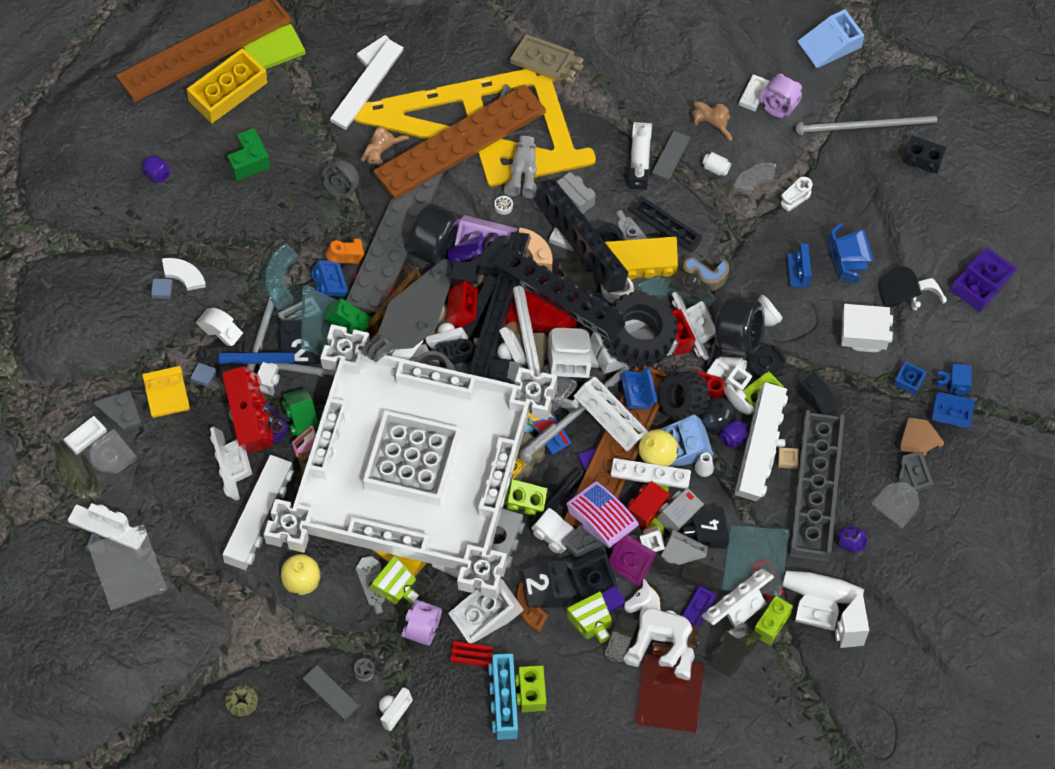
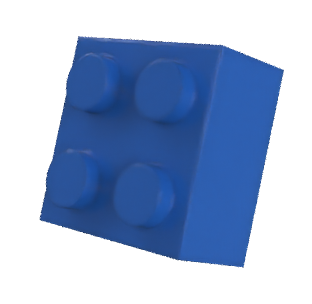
[894,362,927,395]

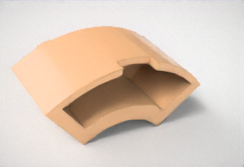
[519,228,552,273]

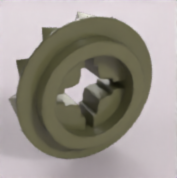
[225,685,258,716]

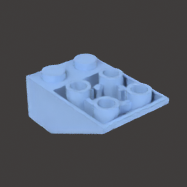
[797,9,864,69]
[660,414,713,467]

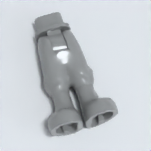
[504,136,537,199]

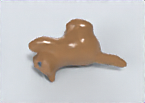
[692,102,732,142]
[360,127,409,166]

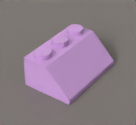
[455,215,518,260]

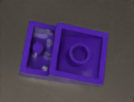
[950,248,1017,312]

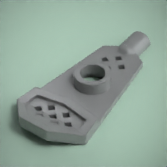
[616,210,648,240]
[356,556,385,614]

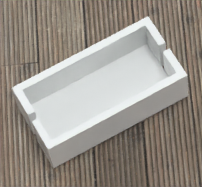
[590,320,677,374]

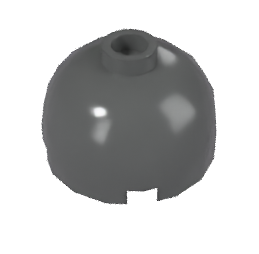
[322,161,359,198]

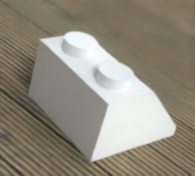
[835,593,869,648]

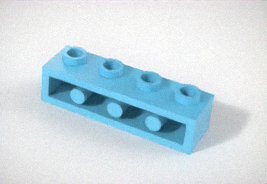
[489,654,518,740]

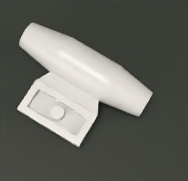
[783,571,864,631]

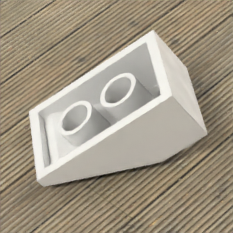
[448,579,523,644]

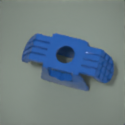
[827,223,873,283]

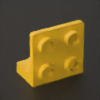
[142,366,190,418]

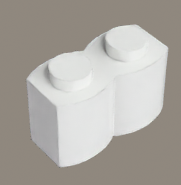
[531,508,575,554]

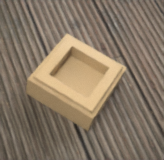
[778,447,799,469]

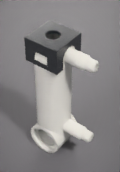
[629,122,652,190]

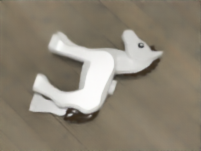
[623,579,700,680]

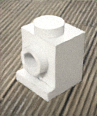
[258,362,280,396]
[640,526,665,552]

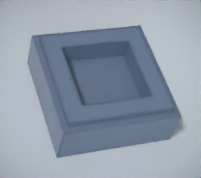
[151,279,172,299]
[191,362,216,388]

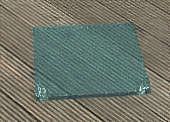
[301,285,337,356]
[722,525,790,596]

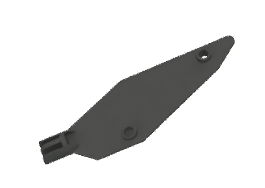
[362,259,452,363]

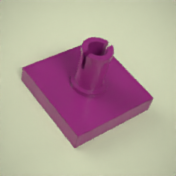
[609,535,657,586]

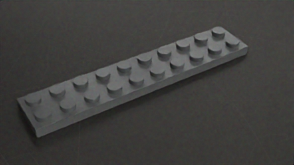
[346,172,444,317]

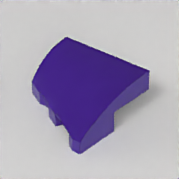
[448,233,485,265]

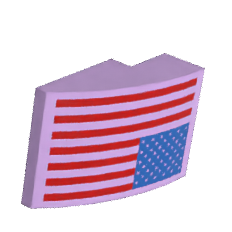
[567,481,639,548]

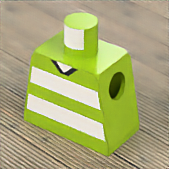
[368,556,419,604]
[566,592,612,643]

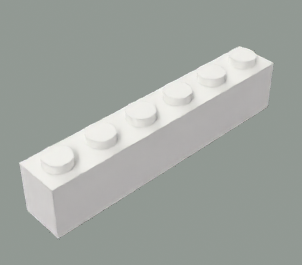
[734,382,788,501]
[223,455,295,570]

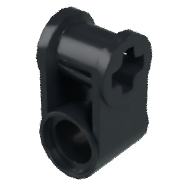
[436,339,474,367]

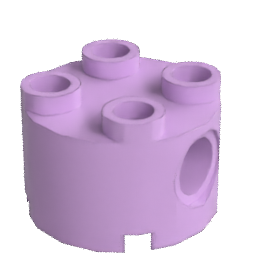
[760,74,802,118]
[402,599,442,646]

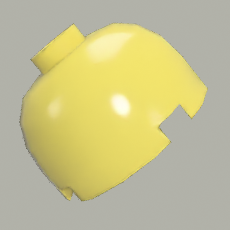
[639,429,679,467]
[281,554,321,595]

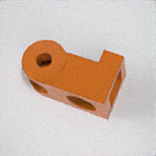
[325,239,364,264]

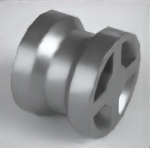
[354,658,374,683]

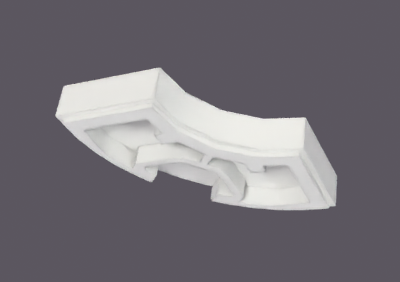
[162,258,206,291]

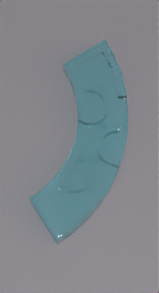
[265,243,298,310]
[638,277,717,308]

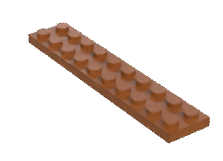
[116,0,291,102]
[374,84,546,200]
[564,365,667,530]

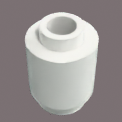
[703,152,731,176]

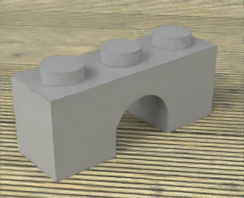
[489,508,525,568]

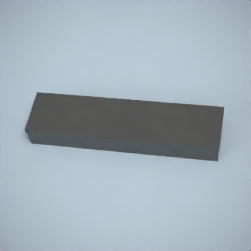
[789,410,845,562]

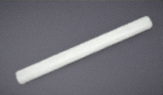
[513,286,541,377]

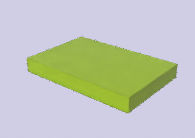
[243,24,306,70]

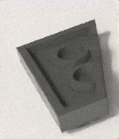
[562,524,632,557]

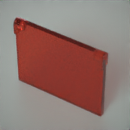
[636,655,704,733]

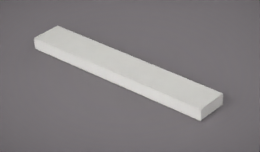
[330,39,403,130]

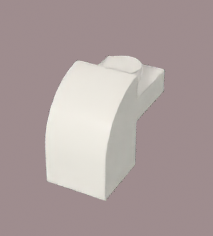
[196,308,243,346]
[706,358,752,391]

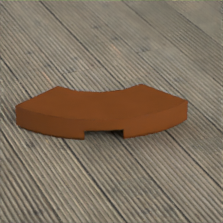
[517,582,548,634]

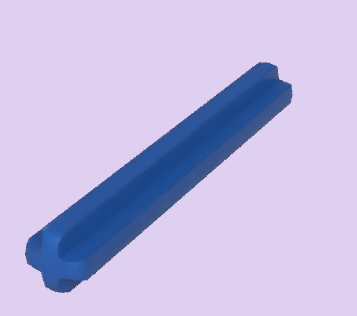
[218,353,295,364]

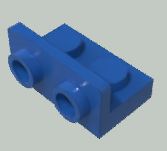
[787,244,811,288]
[311,260,348,302]

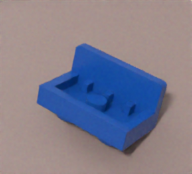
[621,368,657,410]
[932,392,975,428]

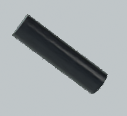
[631,196,702,252]

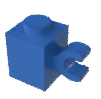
[937,364,972,395]

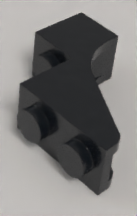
[451,236,508,287]

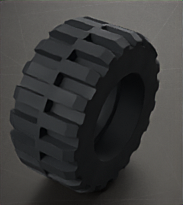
[601,292,678,368]

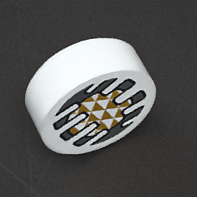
[494,196,513,215]

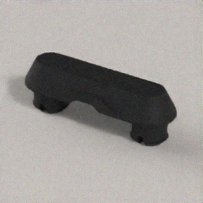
[197,343,252,364]

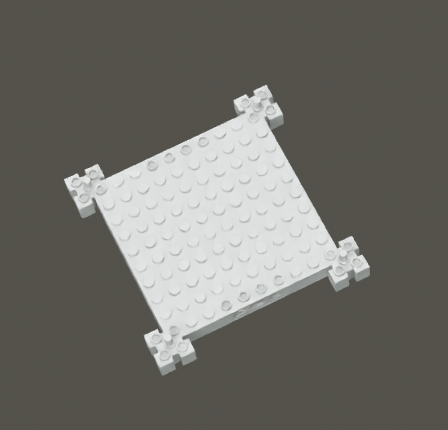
[264,324,557,599]

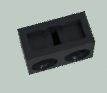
[903,136,947,174]

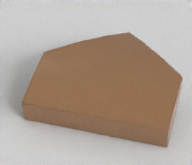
[901,418,944,456]

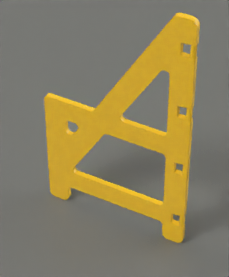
[354,69,596,187]

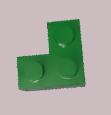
[227,128,270,181]
[323,298,371,334]
[281,388,319,438]

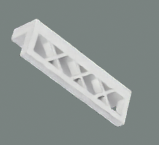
[574,377,648,452]

